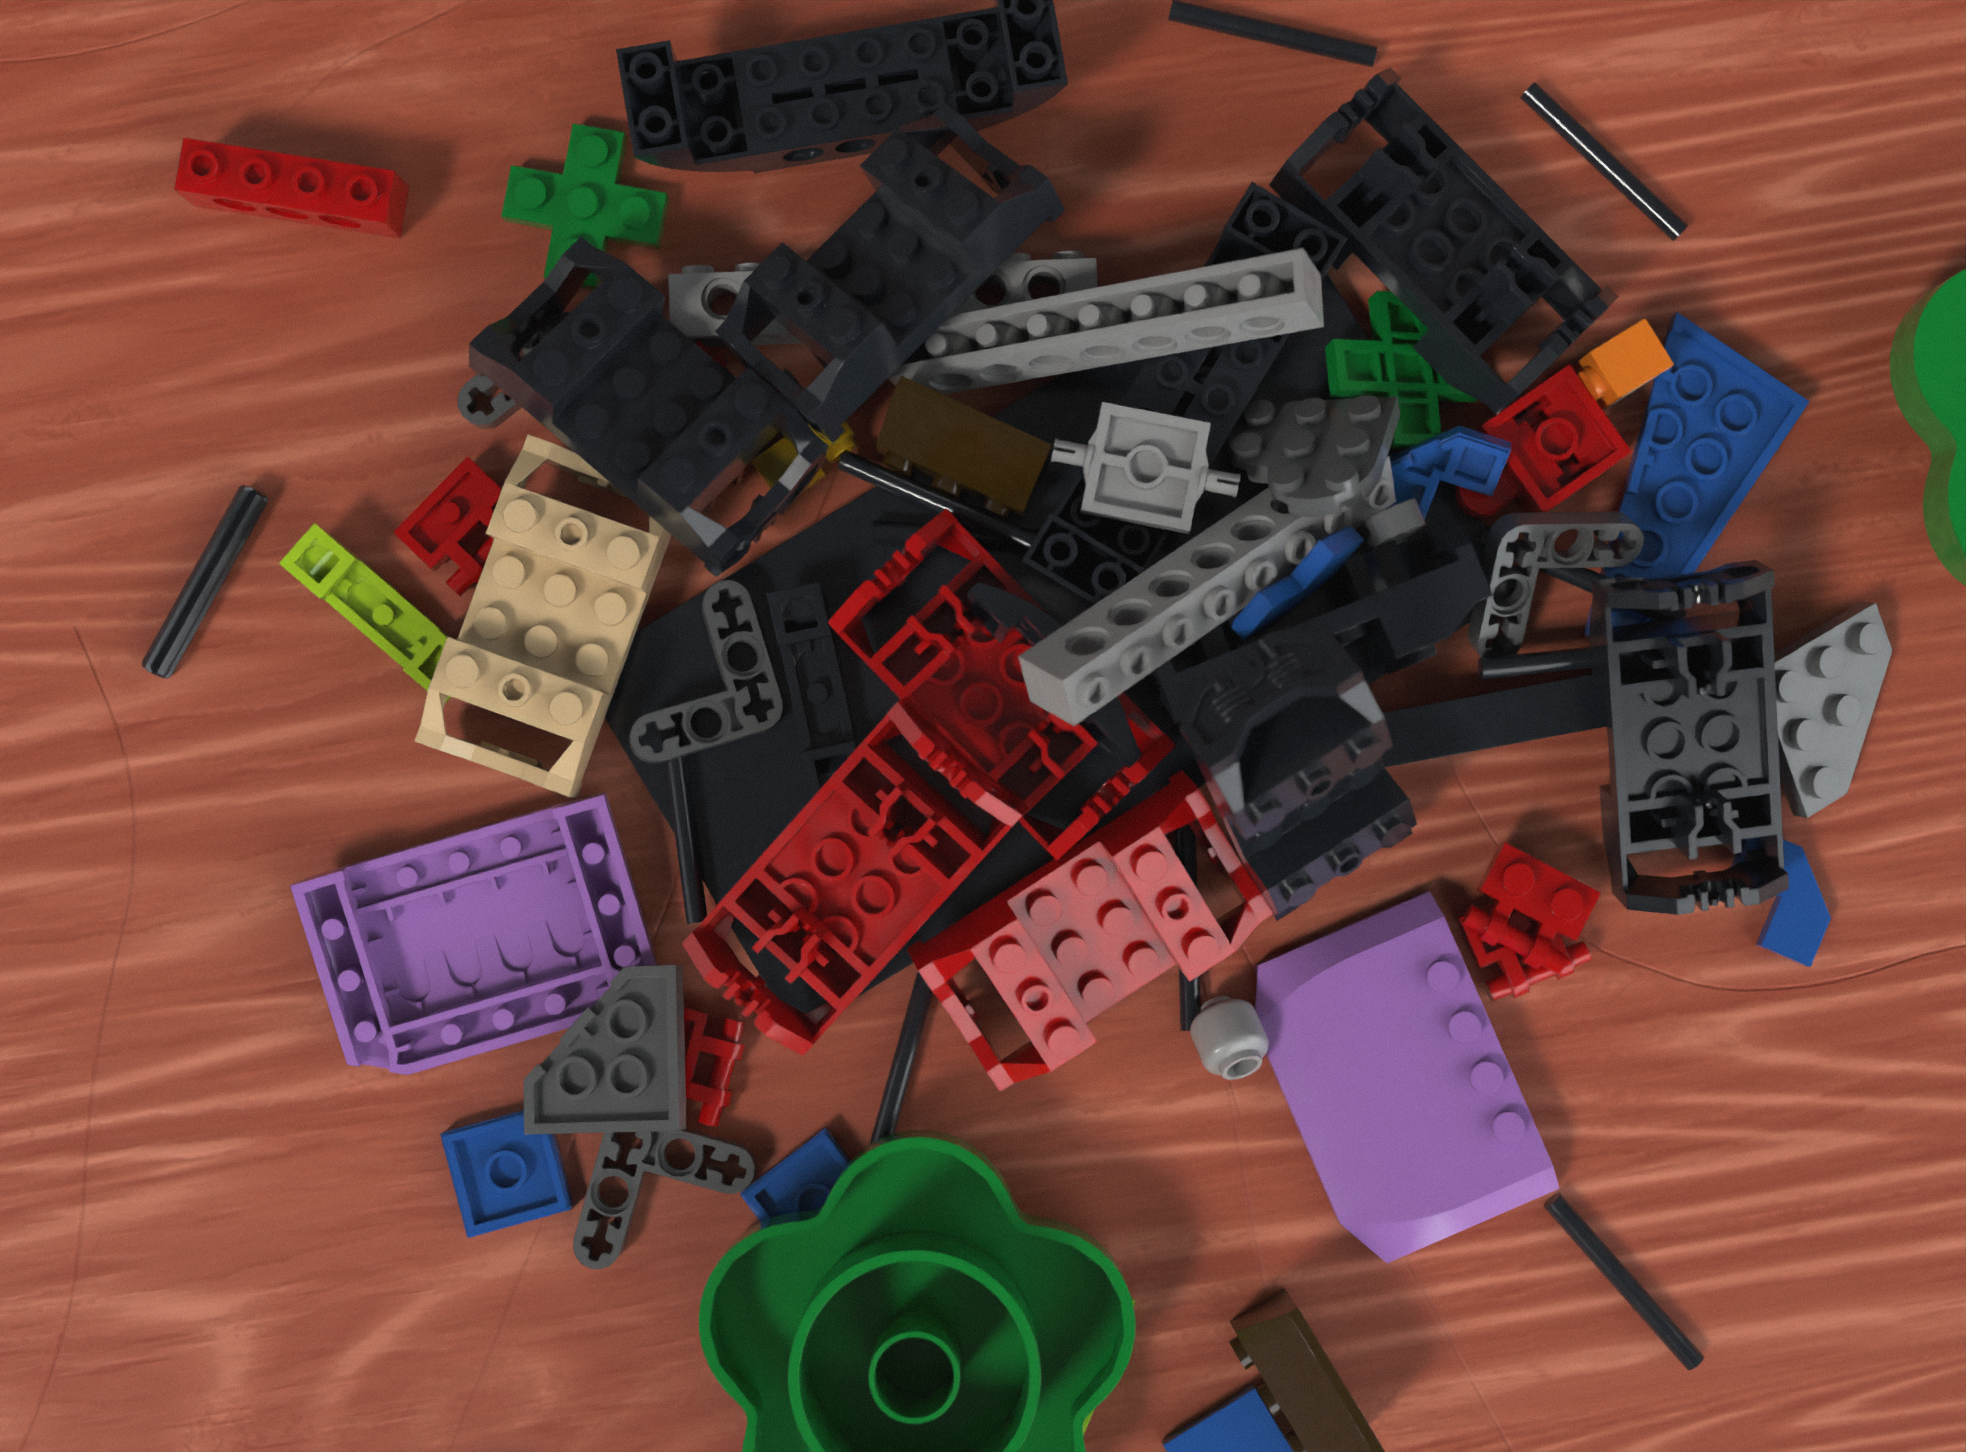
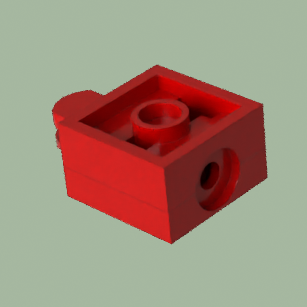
[1454,364,1632,519]

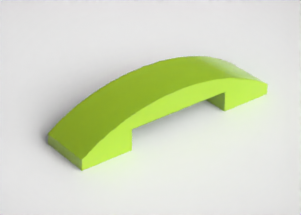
[279,523,451,704]

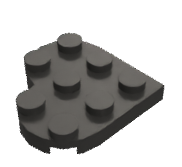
[1228,395,1401,517]

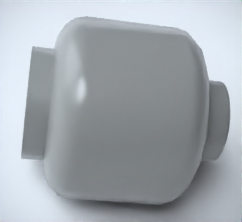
[1190,996,1269,1080]

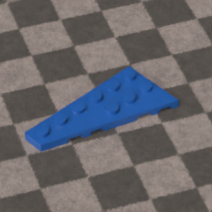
[1583,312,1810,640]

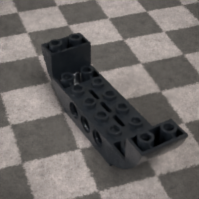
[616,0,1068,173]
[1022,182,1347,605]

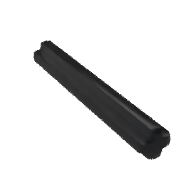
[142,485,268,679]

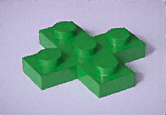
[501,123,669,290]
[1325,291,1478,450]

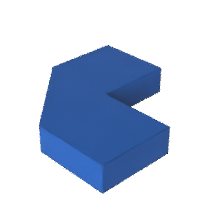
[1386,425,1512,520]
[1232,526,1364,641]
[1731,837,1831,967]

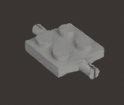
[1051,402,1240,534]

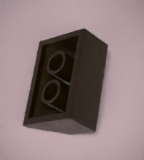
[876,376,1052,521]
[1229,1288,1385,1452]

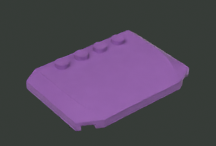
[290,792,659,1075]
[1253,891,1559,1263]

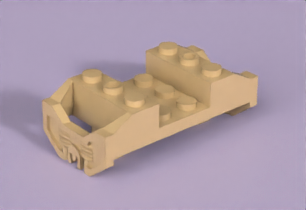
[415,434,671,798]

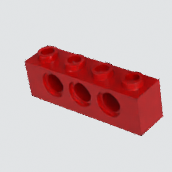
[174,137,409,239]

